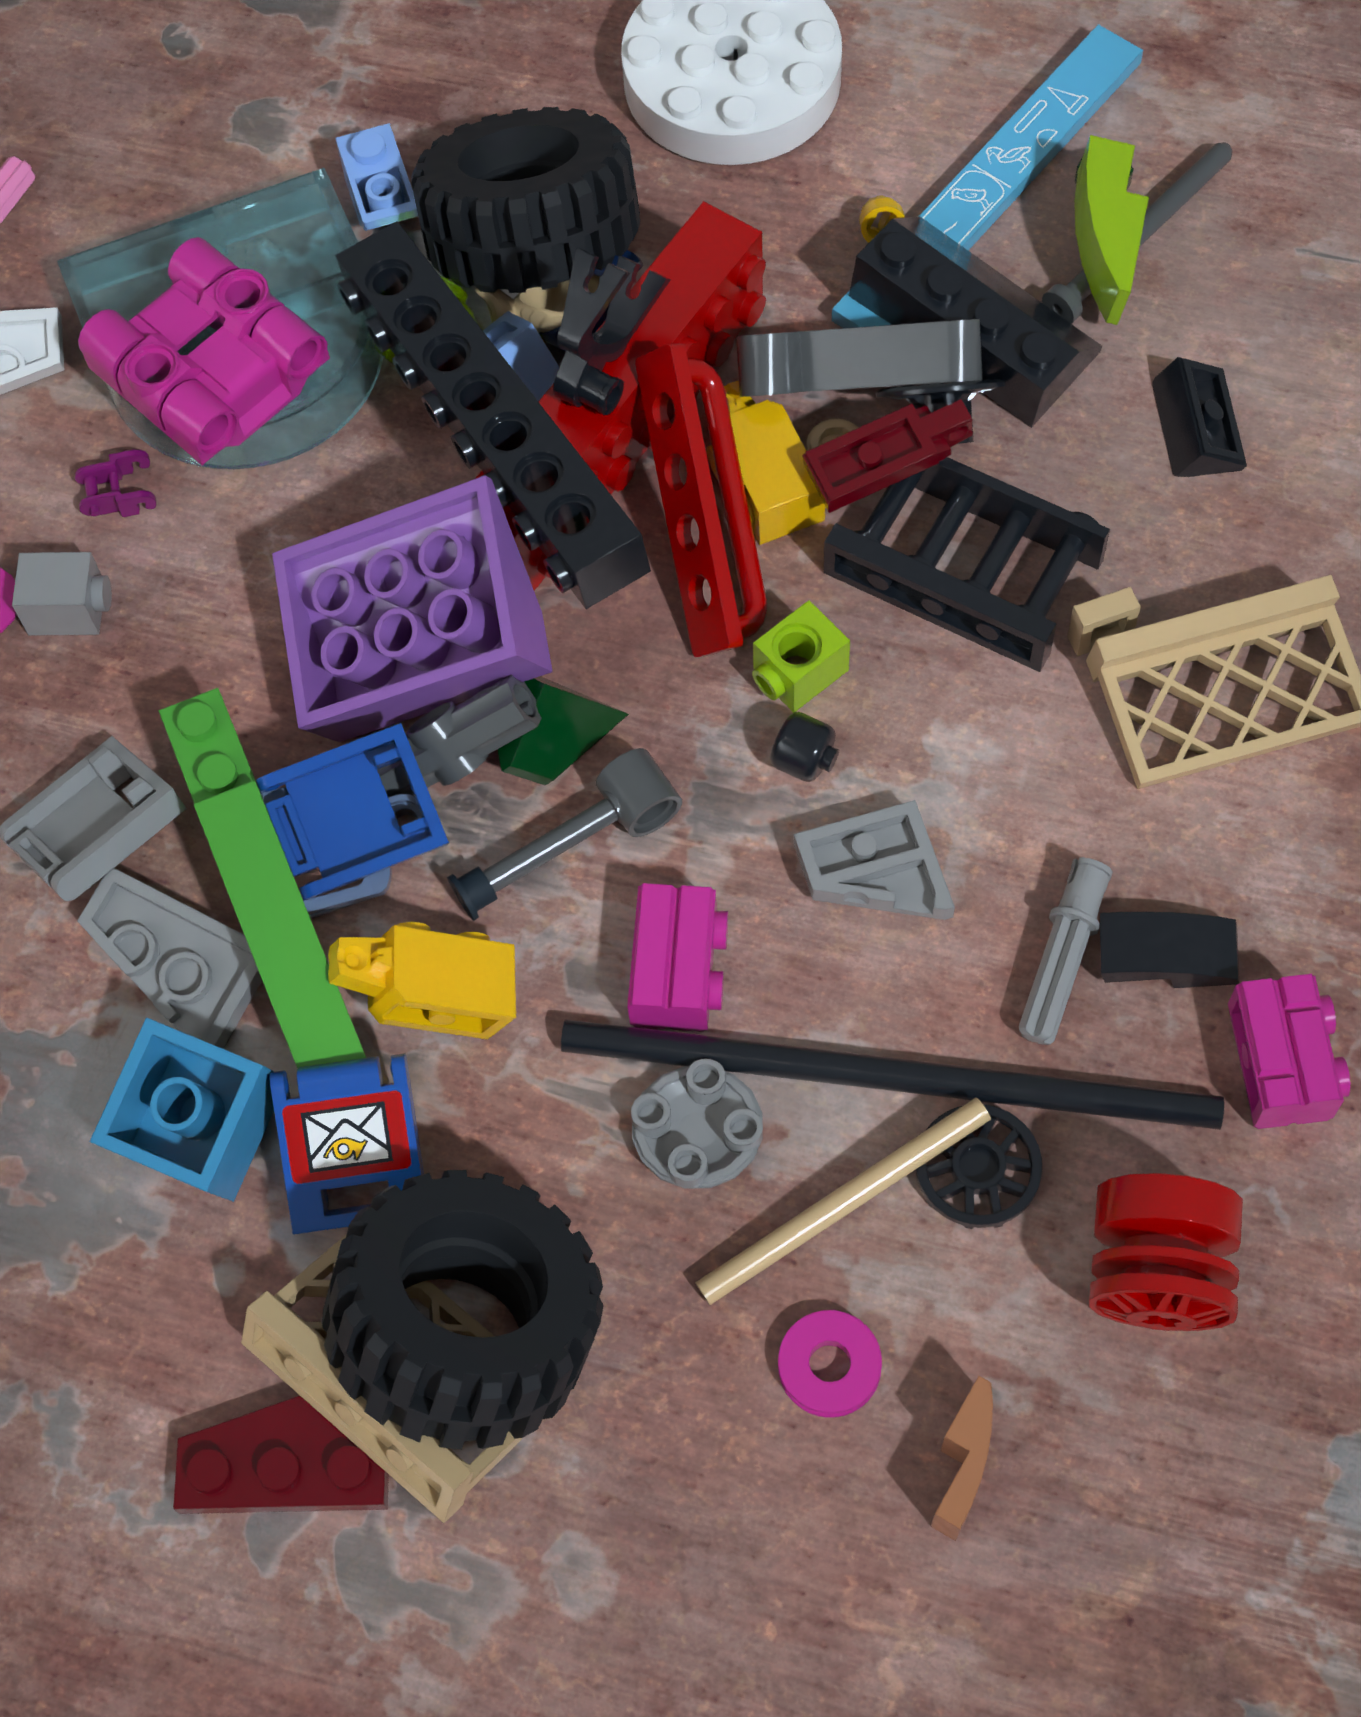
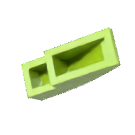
[1074,135,1149,325]

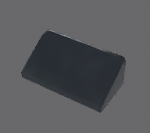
[1152,357,1247,477]

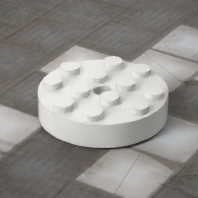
[621,0,842,165]

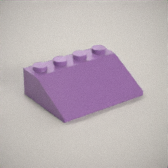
[272,475,553,742]

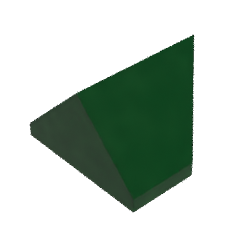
[498,676,629,785]

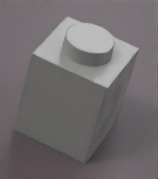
[12,552,112,635]

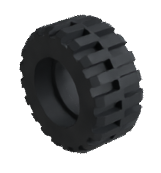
[411,107,640,293]
[322,1170,604,1450]

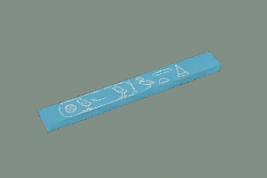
[832,24,1143,328]

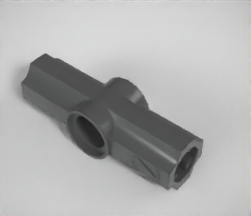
[377,675,542,797]

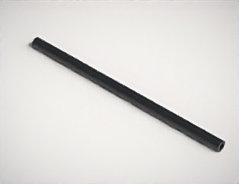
[561,1019,1224,1130]

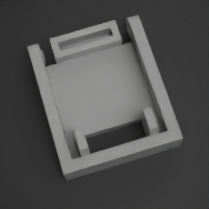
[0,736,187,901]

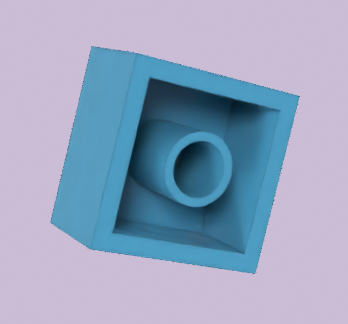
[90,1017,274,1202]

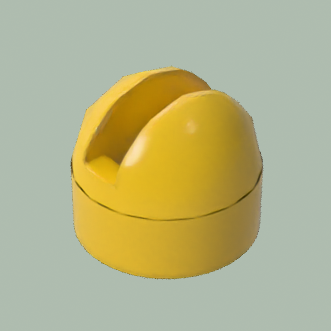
[859,195,905,243]

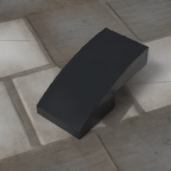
[1100,912,1240,988]

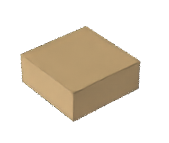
[1067,587,1141,656]

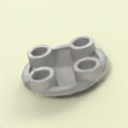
[631,1059,763,1189]

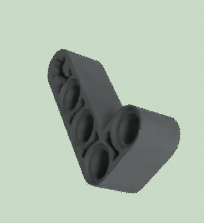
[736,319,982,397]

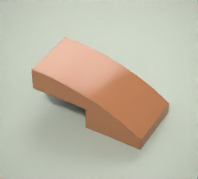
[931,1376,993,1541]

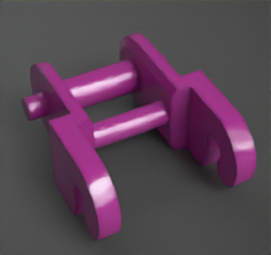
[75,449,156,517]

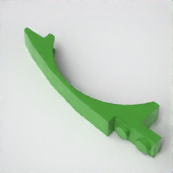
[158,688,367,1069]

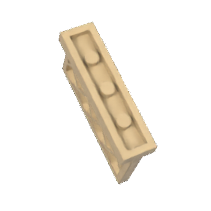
[1086,575,1361,789]
[241,1235,524,1523]

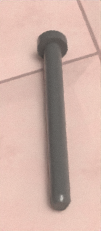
[1042,142,1233,324]

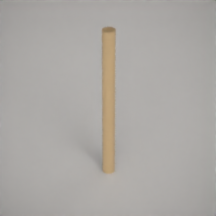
[695,1097,991,1305]

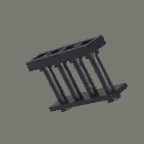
[823,457,1110,672]

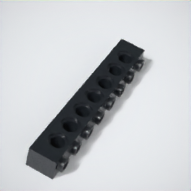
[335,221,651,609]

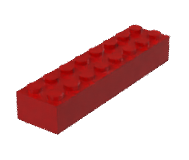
[475,201,766,591]

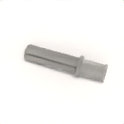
[1019,857,1113,1045]

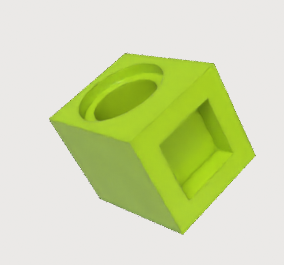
[752,600,850,713]

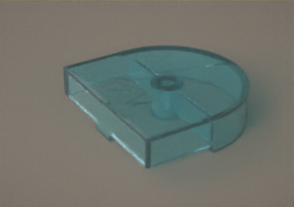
[57,168,384,469]

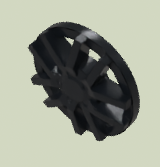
[916,1104,1042,1229]

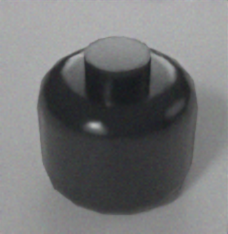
[770,712,839,782]

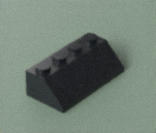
[849,217,1102,428]

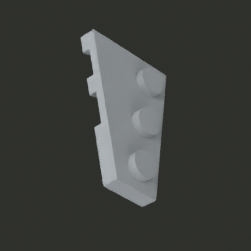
[77,868,262,1049]

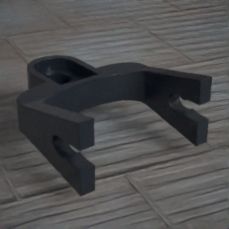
[553,248,671,415]

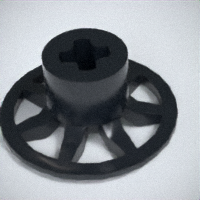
[876,379,1006,444]

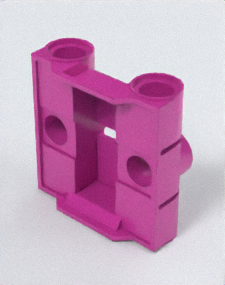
[78,237,330,465]

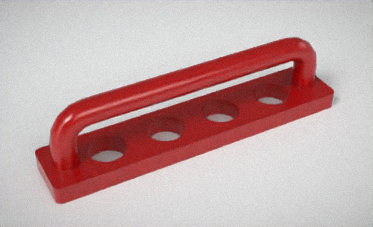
[635,343,767,657]

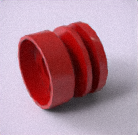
[1089,1173,1243,1331]

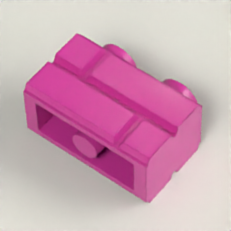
[627,883,728,1032]
[1228,974,1350,1129]

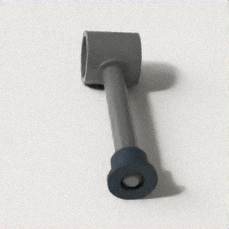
[447,748,682,921]

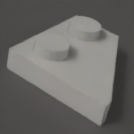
[794,800,955,920]

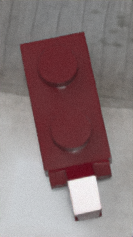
[802,399,973,513]

